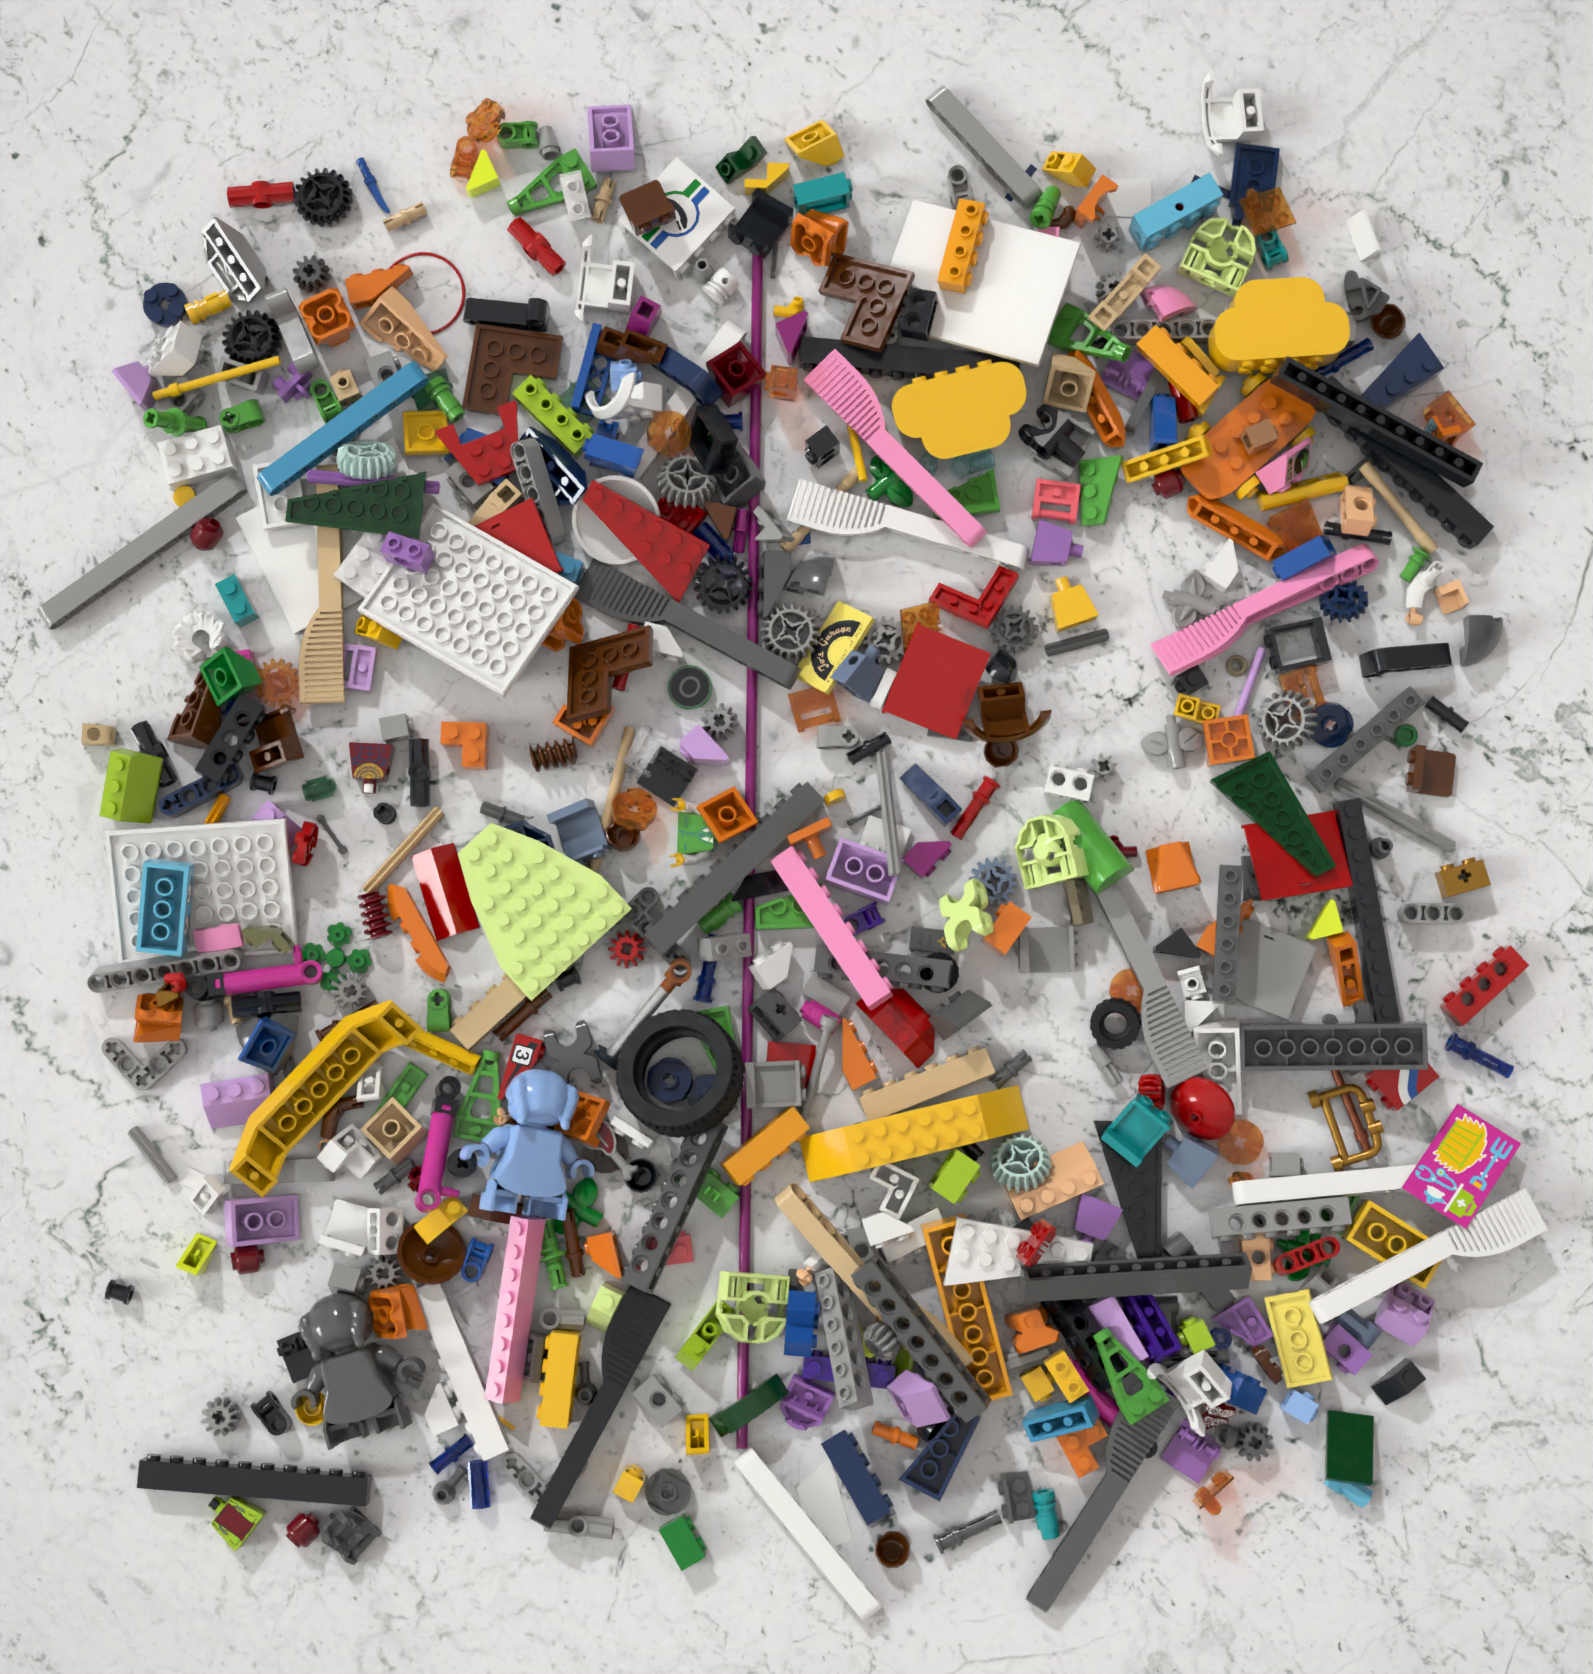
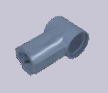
[1333,1309,1382,1350]

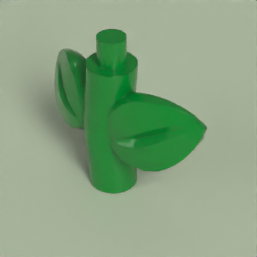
[865,455,913,507]
[554,1177,604,1234]
[1275,1221,1331,1281]

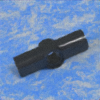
[129,720,179,788]
[408,738,431,807]
[231,991,302,1018]

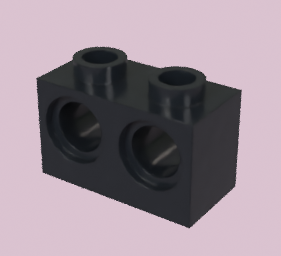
[898,287,938,341]
[804,425,840,469]

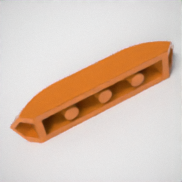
[1067,350,1126,448]
[1187,495,1286,561]
[387,884,451,983]

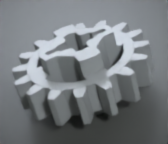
[862,616,910,665]

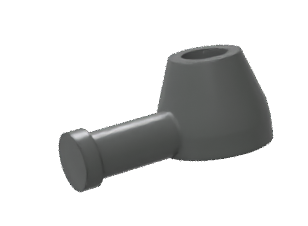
[575,1361,598,1405]
[432,1465,468,1505]

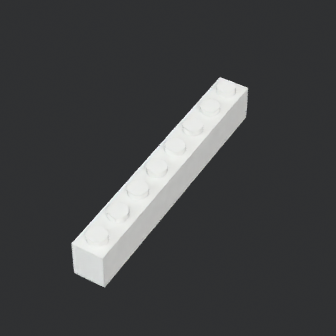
[415,1283,511,1461]

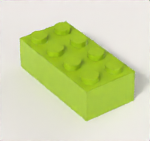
[927,1148,981,1204]

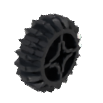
[294,167,353,228]
[222,310,282,365]
[693,554,753,614]

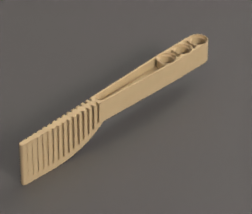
[299,464,345,704]
[775,1183,974,1379]

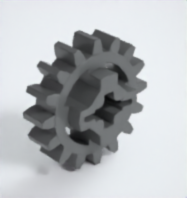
[990,605,1039,654]

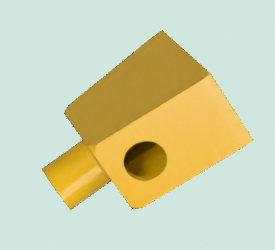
[1050,576,1099,633]

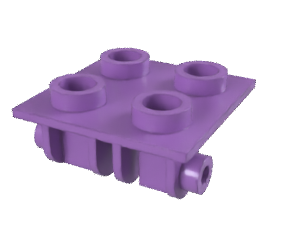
[1101,350,1155,401]
[1160,1419,1221,1484]

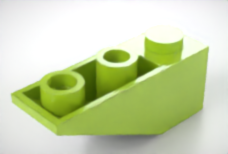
[674,1301,735,1371]

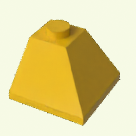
[784,119,845,166]

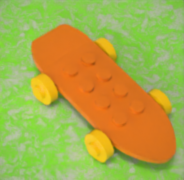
[1180,372,1317,501]

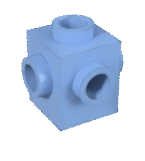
[610,359,642,391]

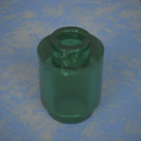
[302,775,337,802]

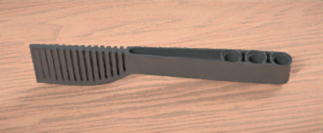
[574,558,802,690]
[1026,1379,1181,1613]

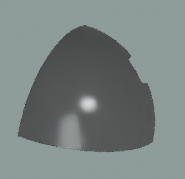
[782,556,836,596]
[1459,615,1503,667]
[236,1013,299,1076]

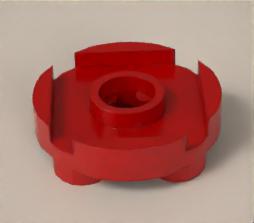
[292,821,319,867]

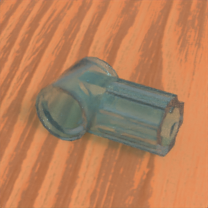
[950,448,995,479]

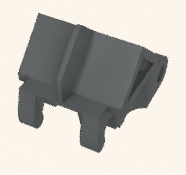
[1344,270,1390,323]
[320,1506,382,1565]

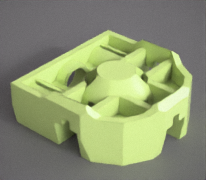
[1176,217,1256,298]
[1015,814,1089,890]
[716,1271,790,1344]

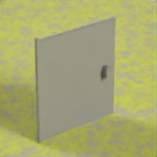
[1196,918,1317,1021]

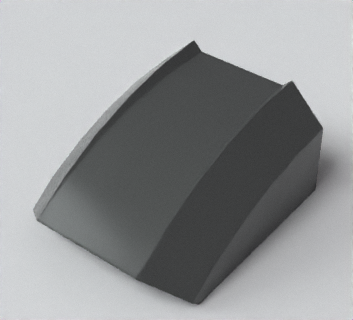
[714,443,766,508]

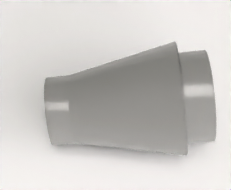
[539,125,561,161]
[692,258,714,283]

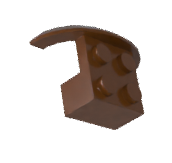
[962,682,1052,743]
[238,704,305,773]

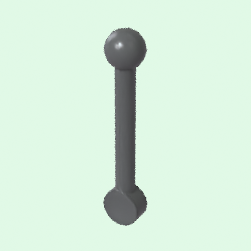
[770,238,781,278]
[847,804,881,826]
[317,815,347,854]

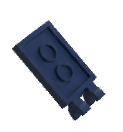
[1228,143,1280,228]

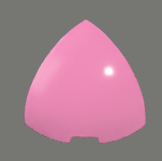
[1140,285,1197,323]

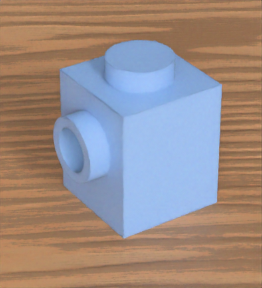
[1280,1388,1319,1424]

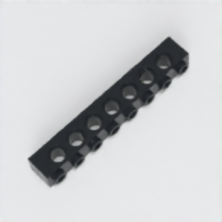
[1013,1217,1130,1393]

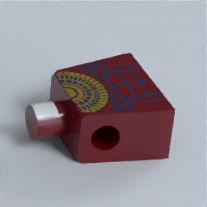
[349,742,395,794]

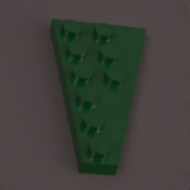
[285,471,427,539]
[1210,751,1336,878]

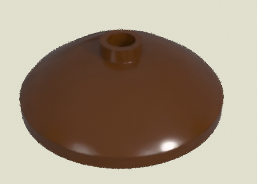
[397,1221,466,1285]

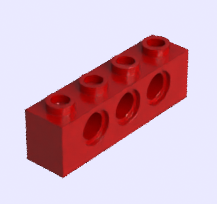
[1439,945,1530,1027]

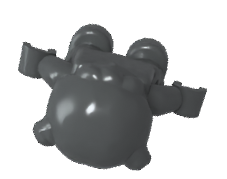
[291,1292,426,1450]

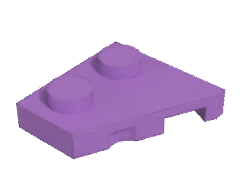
[1211,1295,1274,1347]

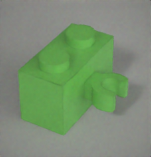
[696,1167,740,1218]

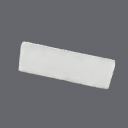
[1346,209,1381,261]

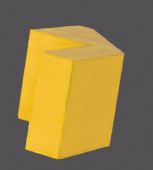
[744,162,789,195]

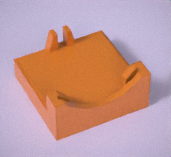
[1073,174,1119,229]
[1202,714,1255,766]
[552,1091,611,1149]

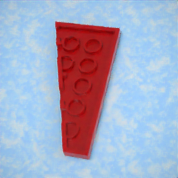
[582,480,711,602]

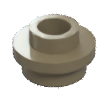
[1225,655,1248,677]

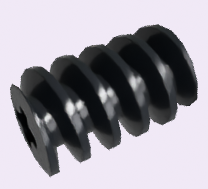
[447,1148,477,1178]

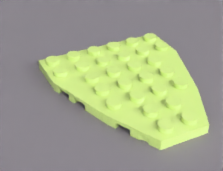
[458,823,632,1001]

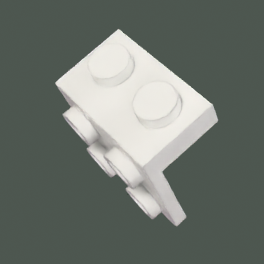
[610,1092,672,1149]
[318,1199,369,1259]

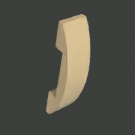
[1088,253,1162,332]

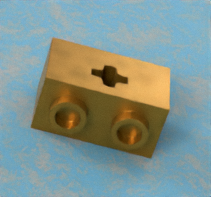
[1434,857,1491,899]

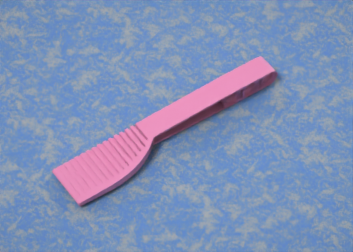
[803,349,987,548]
[1150,544,1379,676]

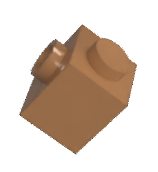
[1239,419,1278,455]

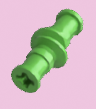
[143,408,207,437]
[539,1219,570,1291]

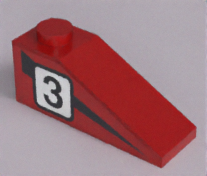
[497,1033,546,1100]

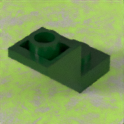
[715,136,767,184]

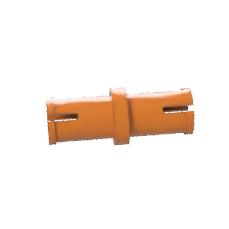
[871,1420,919,1450]

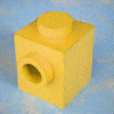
[1019,1365,1055,1402]

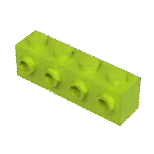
[512,375,594,459]

